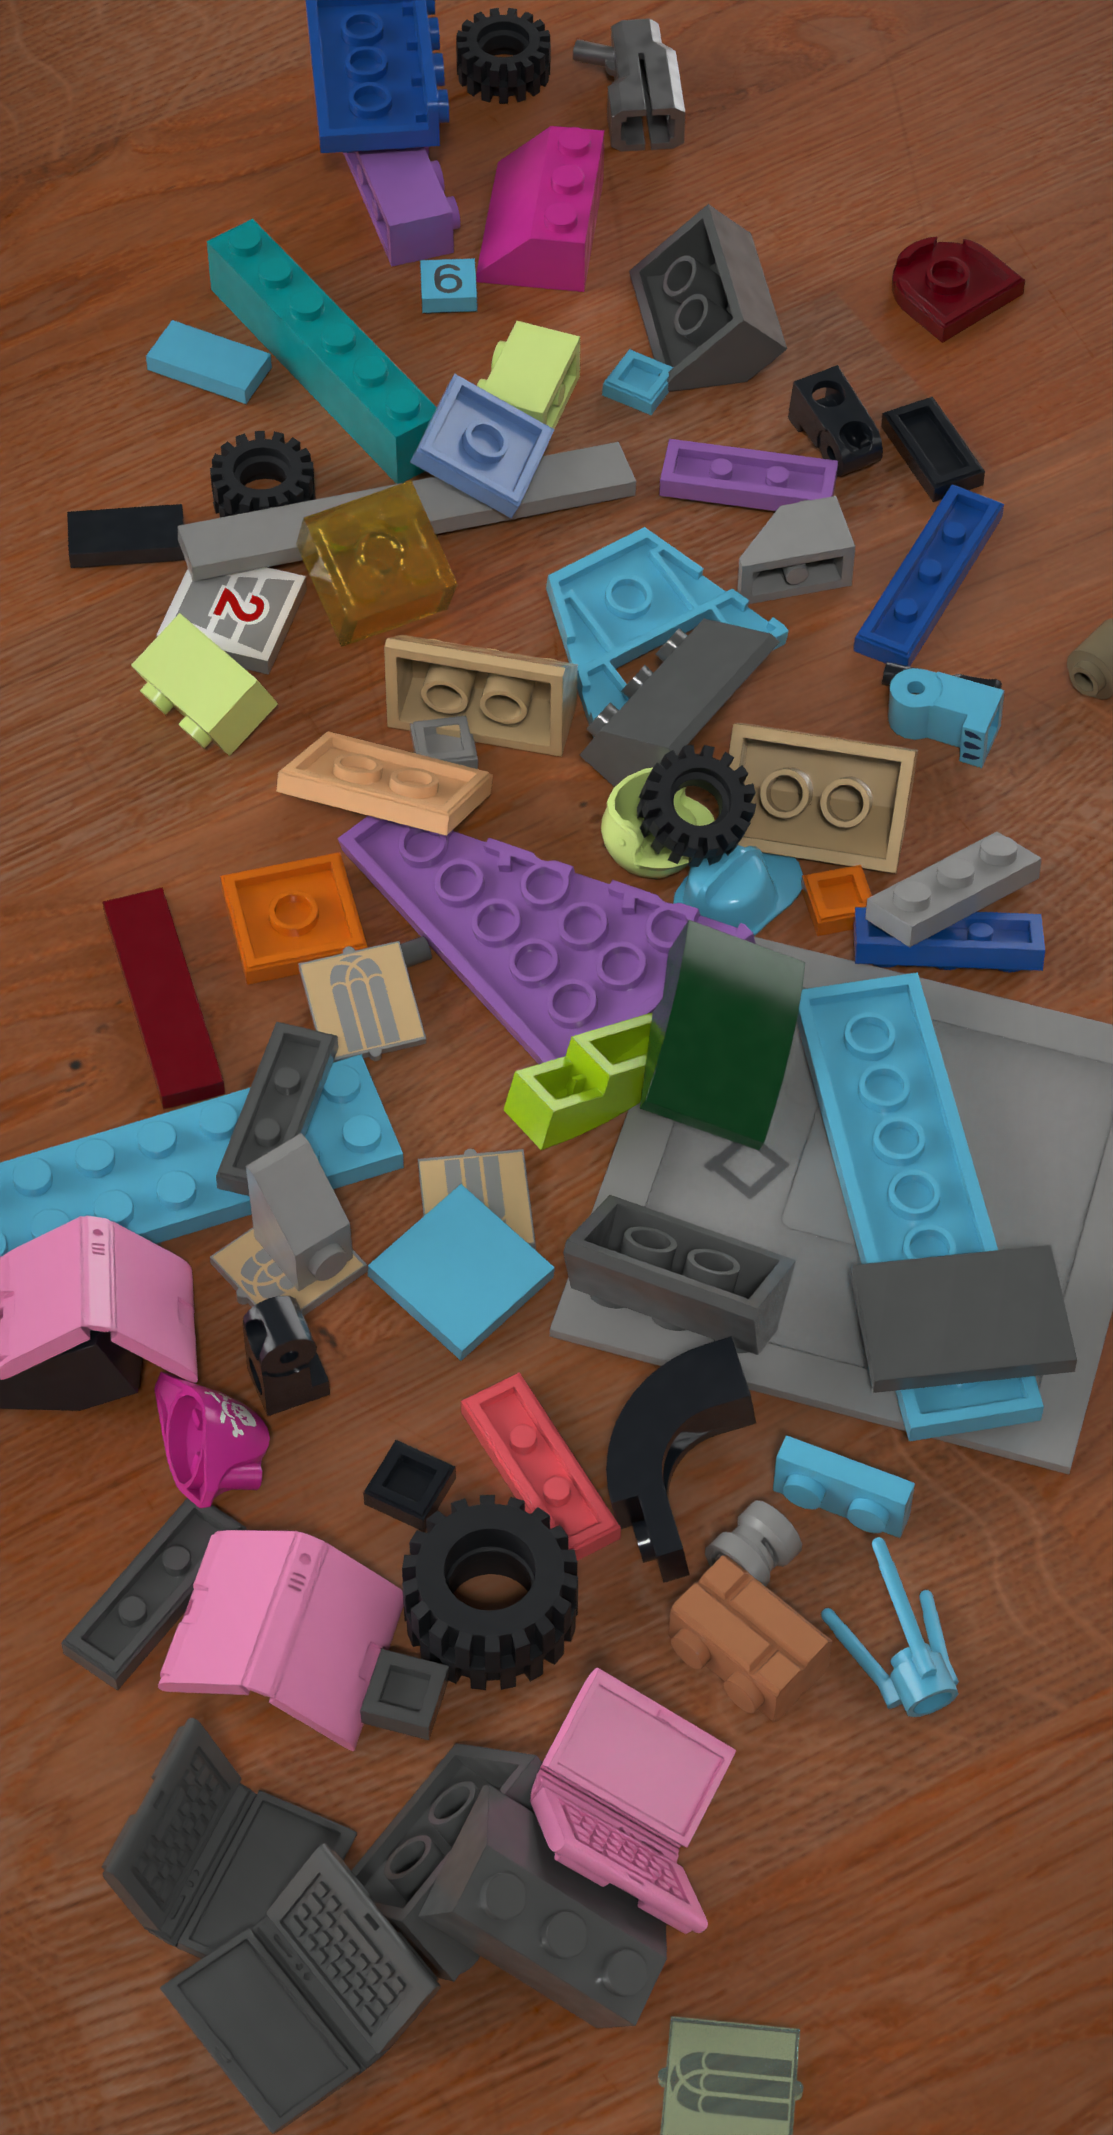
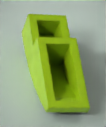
[504,1012,653,1150]

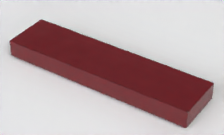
[102,887,225,1110]

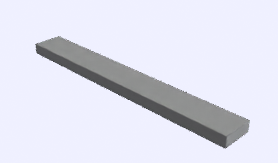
[178,442,637,581]

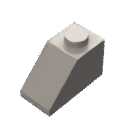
[737,496,855,604]
[246,1133,353,1291]

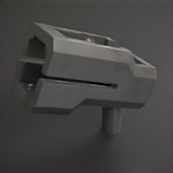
[573,19,685,152]

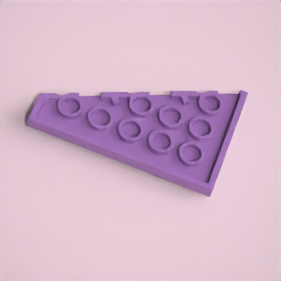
[338,816,756,1064]

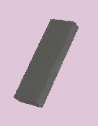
[216,1022,338,1196]
[61,1498,247,1691]

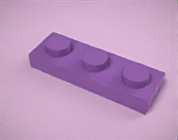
[660,439,838,511]

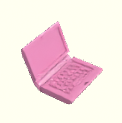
[0,1215,198,1383]
[158,1530,404,1751]
[530,1667,736,1934]

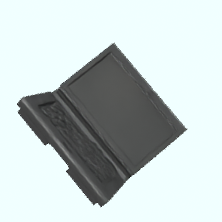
[102,1718,357,1959]
[160,1843,441,2134]

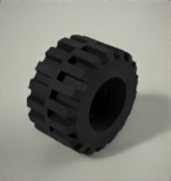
[402,1495,578,1690]

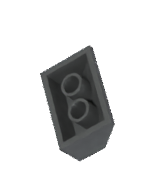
[629,204,787,392]
[580,618,780,787]
[563,1195,796,1355]
[352,1743,542,1982]
[418,1785,667,2028]

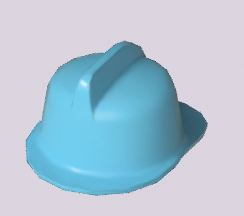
[673,845,803,936]

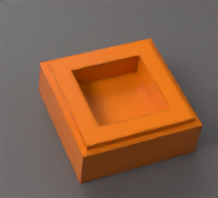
[801,865,872,936]

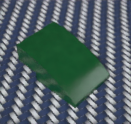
[640,920,806,1151]

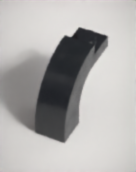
[606,1336,756,1583]

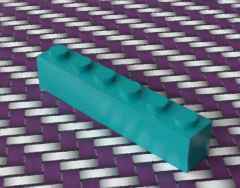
[207,219,437,484]

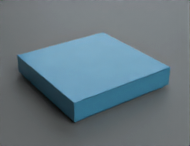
[367,1184,555,1361]

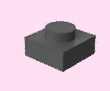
[360,1649,449,1740]

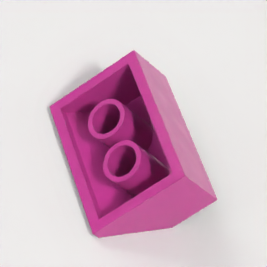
[476,126,604,292]

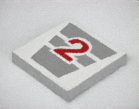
[156,567,307,674]

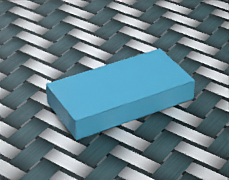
[146,320,272,404]

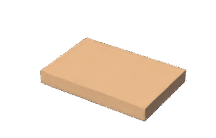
[276,731,493,836]

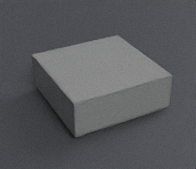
[410,716,478,769]

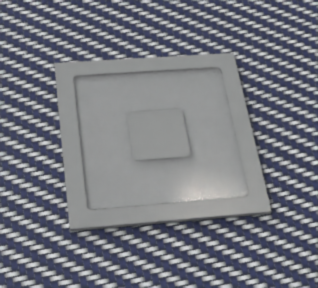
[550,937,1113,1475]

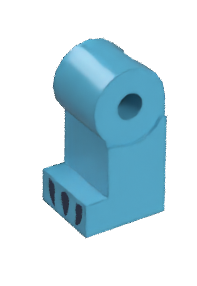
[888,668,1004,768]

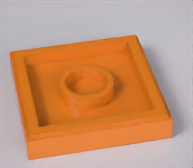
[220,852,368,985]

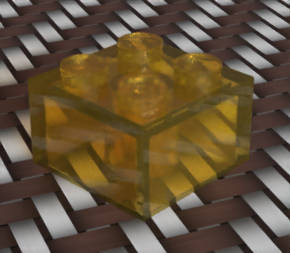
[296,480,458,647]

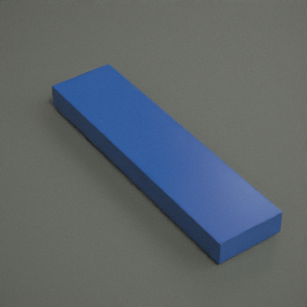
[854,484,1004,666]

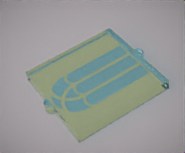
[658,2016,804,2135]

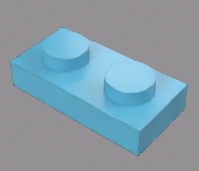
[773,1435,915,1538]

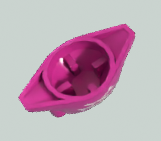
[154,1372,270,1508]

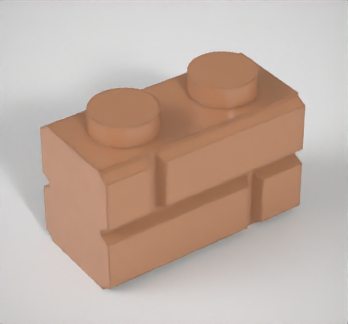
[669,1555,832,1722]

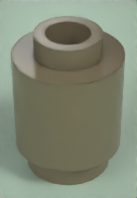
[1067,618,1113,699]

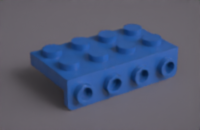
[305,0,449,153]

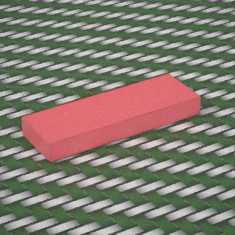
[461,1372,621,1561]

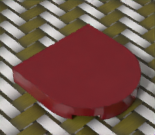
[892,237,1025,343]

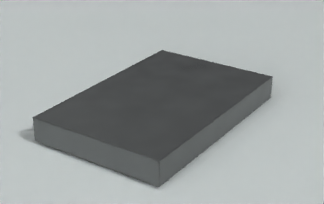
[851,1245,1077,1393]

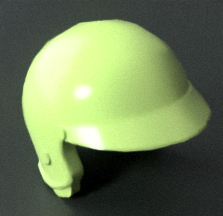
[601,767,715,879]

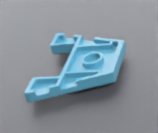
[546,527,789,738]

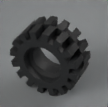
[456,8,551,104]
[210,431,316,518]
[637,744,756,867]

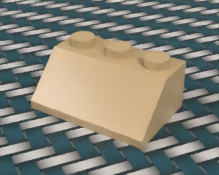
[384,635,578,757]
[729,723,919,873]

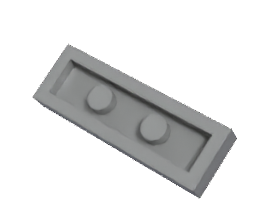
[865,831,1042,947]

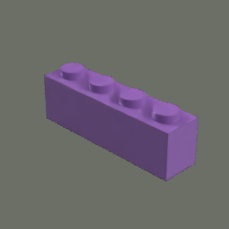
[343,147,460,267]

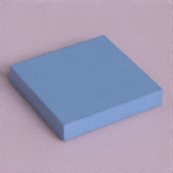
[410,374,555,518]

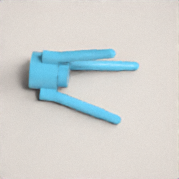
[821,1537,959,1717]

